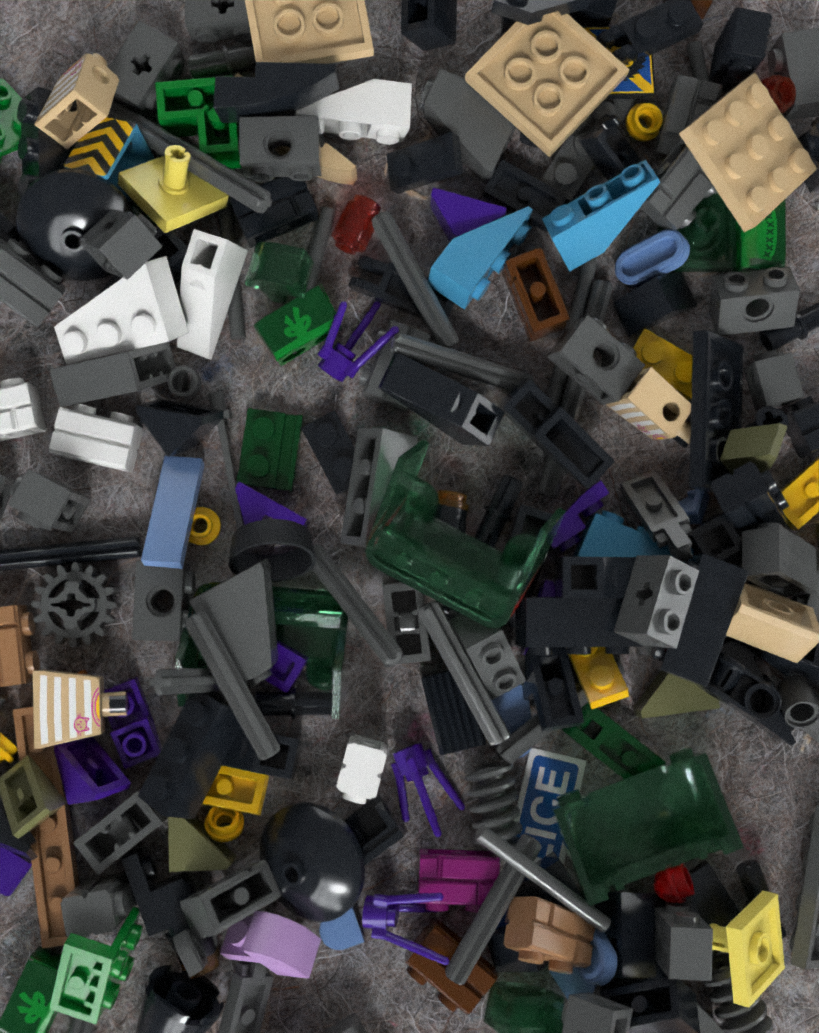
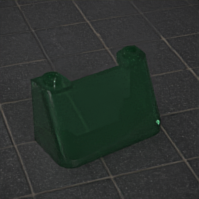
[552,747,744,906]

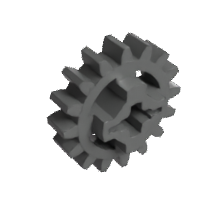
[31,562,121,648]

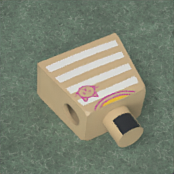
[34,53,119,149]
[606,367,691,448]
[32,670,128,749]

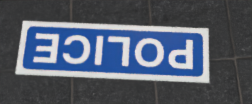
[497,748,586,928]

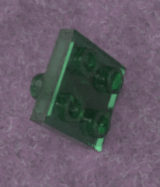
[657,194,737,272]

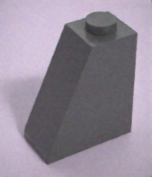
[420,68,516,185]
[50,342,176,407]
[189,558,278,686]

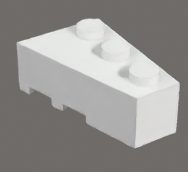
[54,256,189,365]

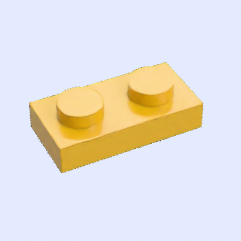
[632,328,693,401]
[781,456,819,531]
[566,647,629,710]
[202,766,270,816]

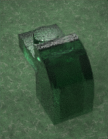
[244,242,314,304]
[484,982,565,1033]

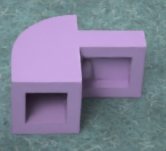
[220,911,321,979]

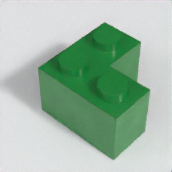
[155,76,241,169]

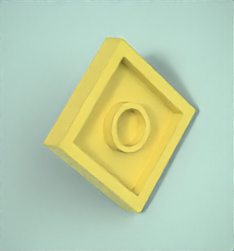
[118,145,228,233]
[709,891,785,1008]

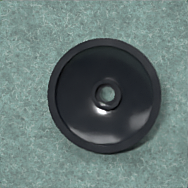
[16,169,134,281]
[259,802,365,922]

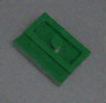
[237,408,304,492]

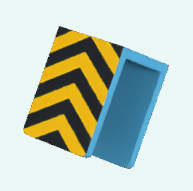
[64,117,154,202]

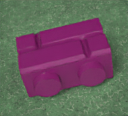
[418,848,500,913]

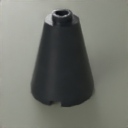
[136,965,224,1033]

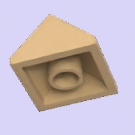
[726,582,819,663]

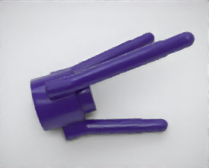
[317,301,399,383]
[390,742,465,837]
[362,893,450,965]

